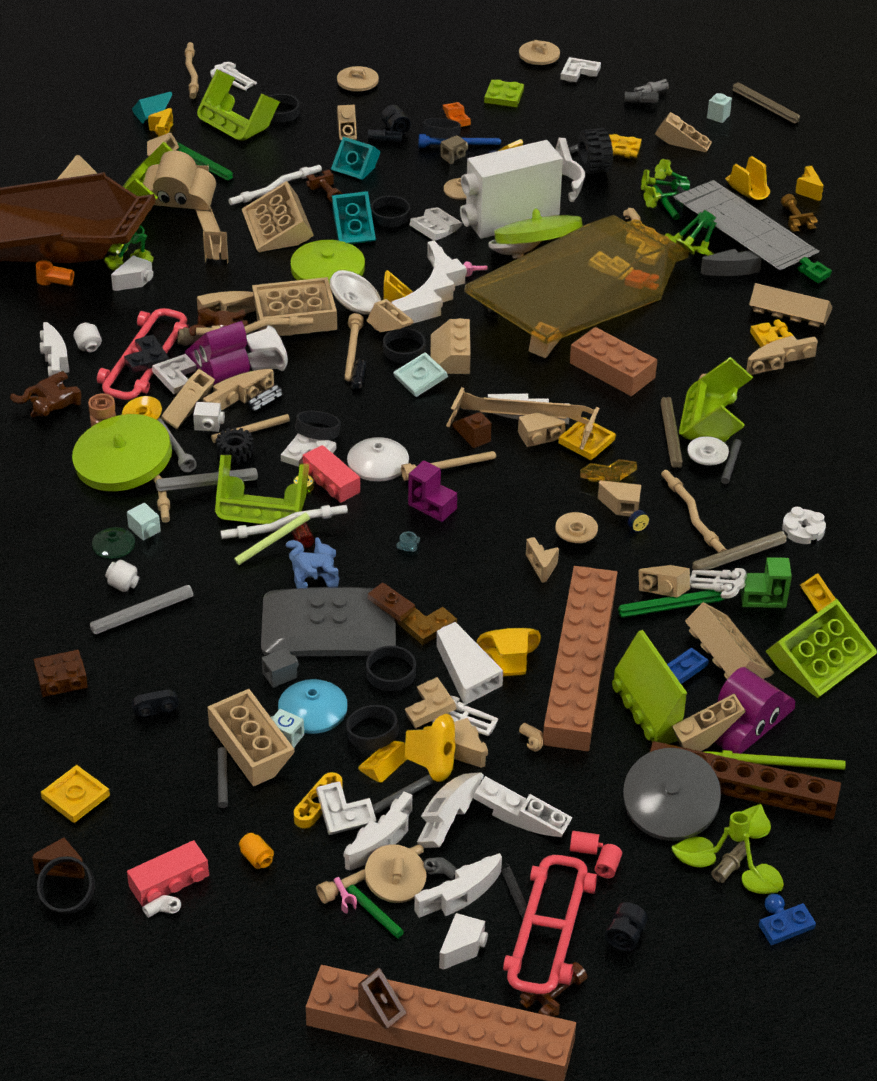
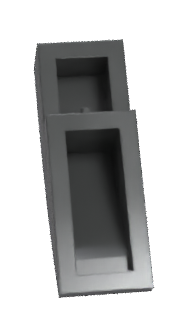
[701,249,762,276]

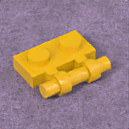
[609,134,642,159]
[750,319,793,347]

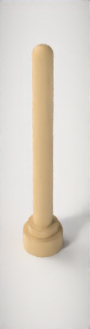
[345,313,364,381]
[401,451,496,481]
[316,845,424,904]

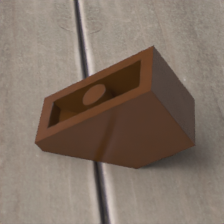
[452,412,491,448]

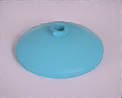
[278,679,347,734]

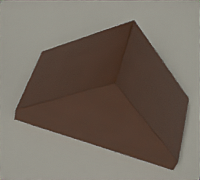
[32,837,85,879]
[358,968,406,1029]

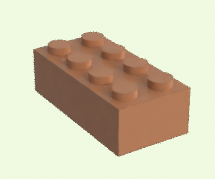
[570,327,657,396]

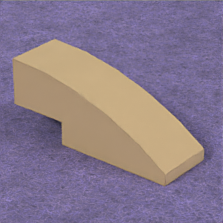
[197,291,256,314]

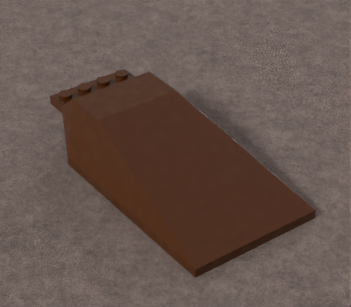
[0,172,156,263]

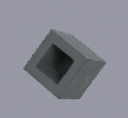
[262,648,299,687]

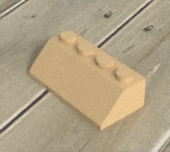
[749,283,832,328]
[685,602,774,679]
[208,689,295,787]

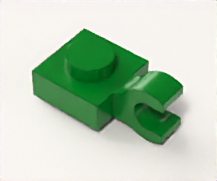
[798,257,832,283]

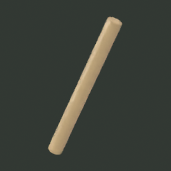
[211,414,290,443]

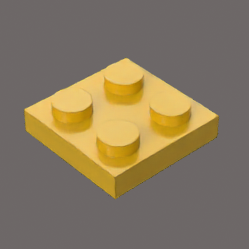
[558,417,616,460]
[41,765,110,823]

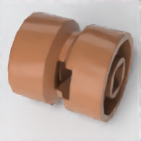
[88,394,116,427]

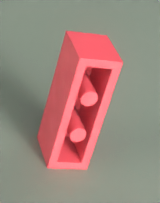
[303,445,360,503]
[127,840,209,907]

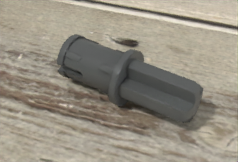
[625,90,659,104]

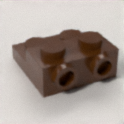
[34,650,88,697]

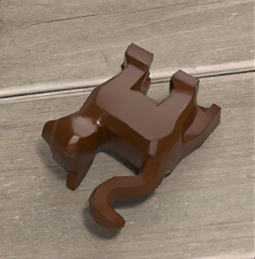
[189,308,248,336]
[10,371,81,417]

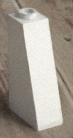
[437,622,503,704]

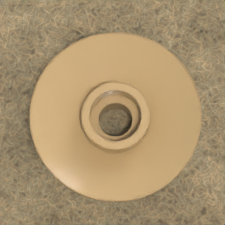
[444,178,466,200]
[555,512,598,543]

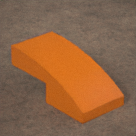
[443,102,471,127]

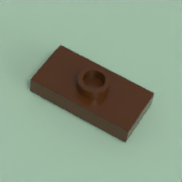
[367,582,415,621]

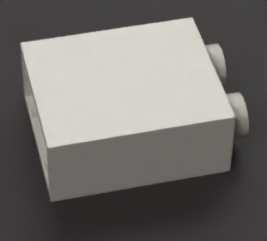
[460,140,563,239]

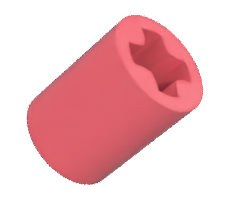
[570,831,603,855]
[595,844,622,878]

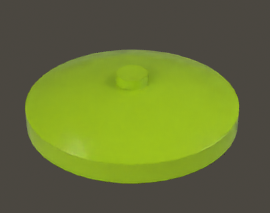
[291,240,365,288]

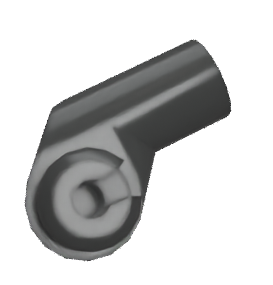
[423,857,458,880]

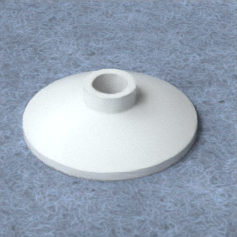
[688,437,729,465]

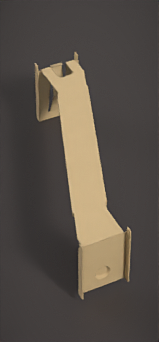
[195,164,228,264]
[446,387,599,450]

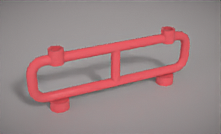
[97,308,189,400]
[503,855,597,994]

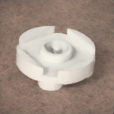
[782,507,826,544]

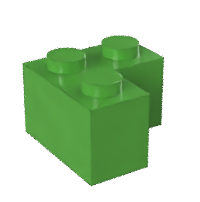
[740,558,792,608]

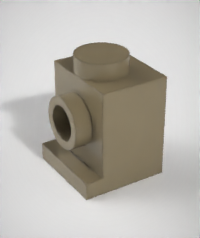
[441,135,468,164]

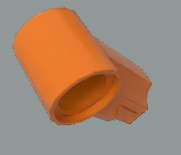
[36,260,74,286]

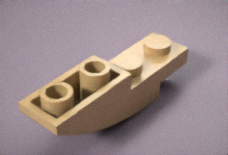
[746,336,818,375]
[203,369,274,410]

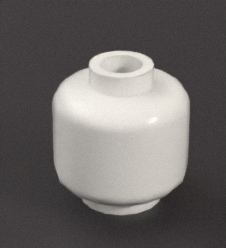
[73,323,102,352]
[105,560,140,592]

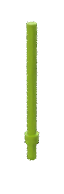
[703,750,846,770]

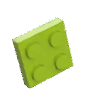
[484,80,524,107]

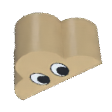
[143,151,216,210]

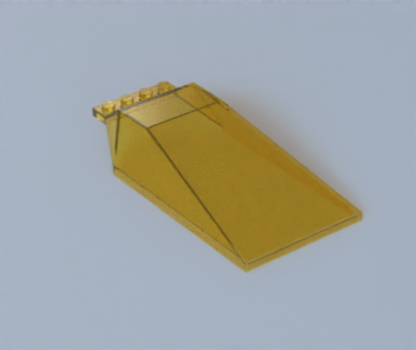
[464,215,689,344]

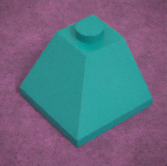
[132,92,172,124]
[331,137,381,180]

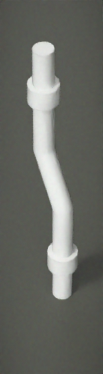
[229,165,322,205]
[220,505,348,539]

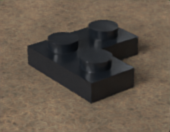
[124,335,169,373]

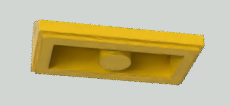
[800,573,836,612]
[358,741,407,783]

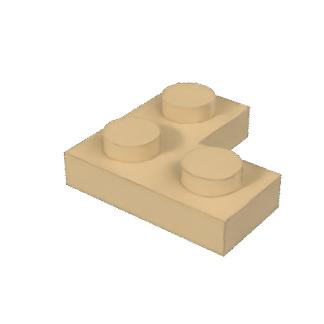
[405,677,457,728]

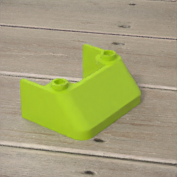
[197,69,280,141]
[123,142,174,200]
[679,357,753,442]
[215,455,309,524]

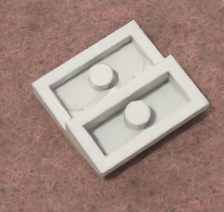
[409,207,462,240]

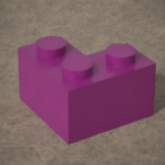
[408,461,457,522]

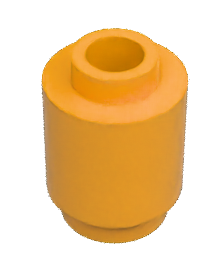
[239,833,274,869]

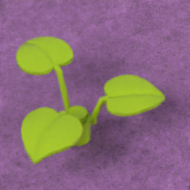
[672,804,783,894]

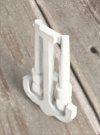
[211,62,257,91]
[690,568,747,598]
[432,696,498,736]

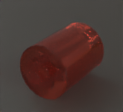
[291,522,314,549]

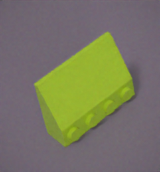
[766,599,877,698]
[612,630,687,744]

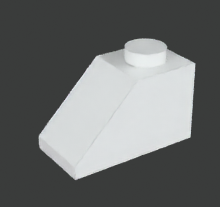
[111,256,153,291]
[439,913,488,969]

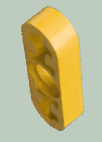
[294,772,343,828]

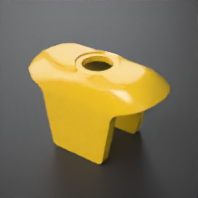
[725,156,770,200]
[476,628,541,676]
[405,714,455,782]

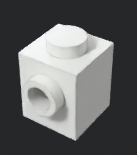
[193,402,225,432]

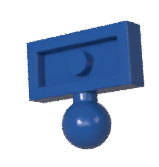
[759,894,816,945]

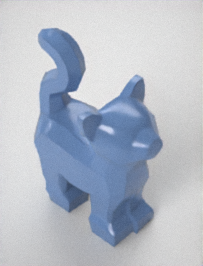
[286,537,339,589]

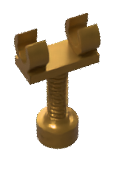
[781,194,817,232]

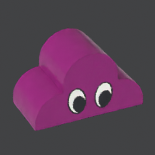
[185,321,250,386]
[714,667,795,754]

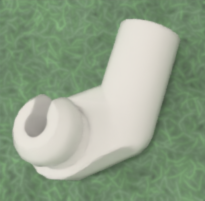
[142,895,181,918]

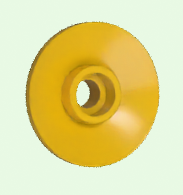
[122,396,162,420]

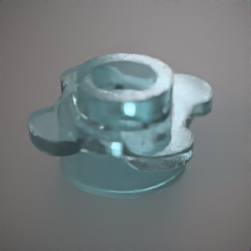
[396,531,420,552]

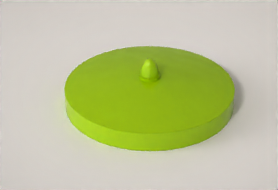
[494,208,583,244]
[72,414,172,491]

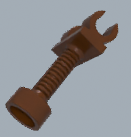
[306,170,342,203]
[520,962,587,1017]

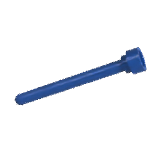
[418,134,501,148]

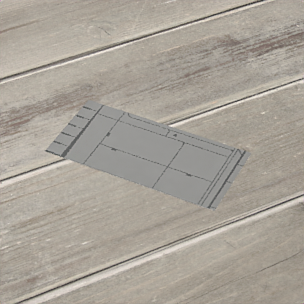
[673,180,820,270]

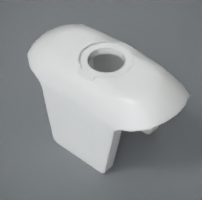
[246,325,288,371]

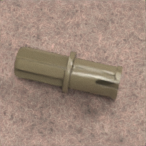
[711,841,747,883]

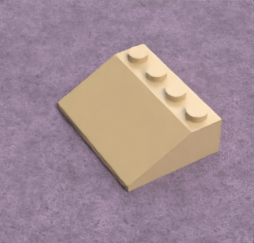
[242,181,314,252]
[252,277,337,336]

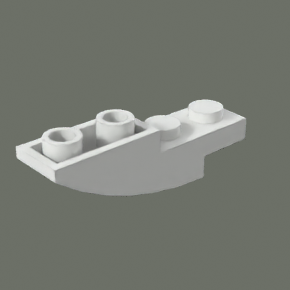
[40,322,69,377]
[417,773,484,848]
[473,776,572,837]
[343,791,412,871]
[414,853,502,918]

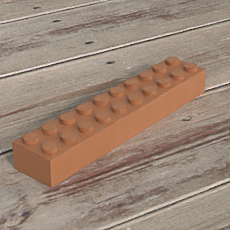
[543,566,617,751]
[306,965,576,1081]

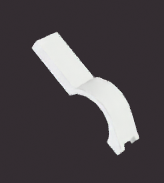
[555,138,585,202]

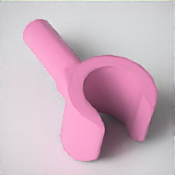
[463,262,487,277]
[334,877,357,913]

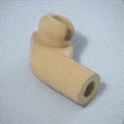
[623,208,641,230]
[519,723,543,752]

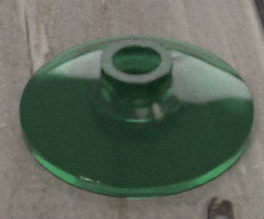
[92,527,135,559]

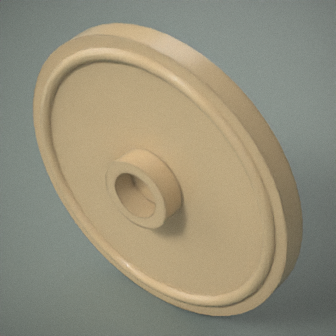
[519,40,560,65]
[337,66,379,91]
[364,844,426,903]

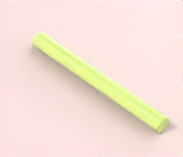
[234,512,310,565]

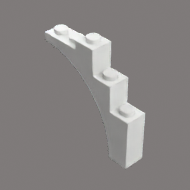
[392,240,467,323]

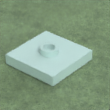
[393,352,448,397]

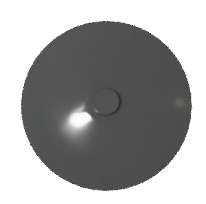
[624,748,721,841]

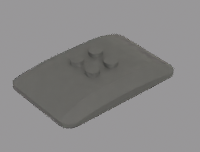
[261,587,396,656]

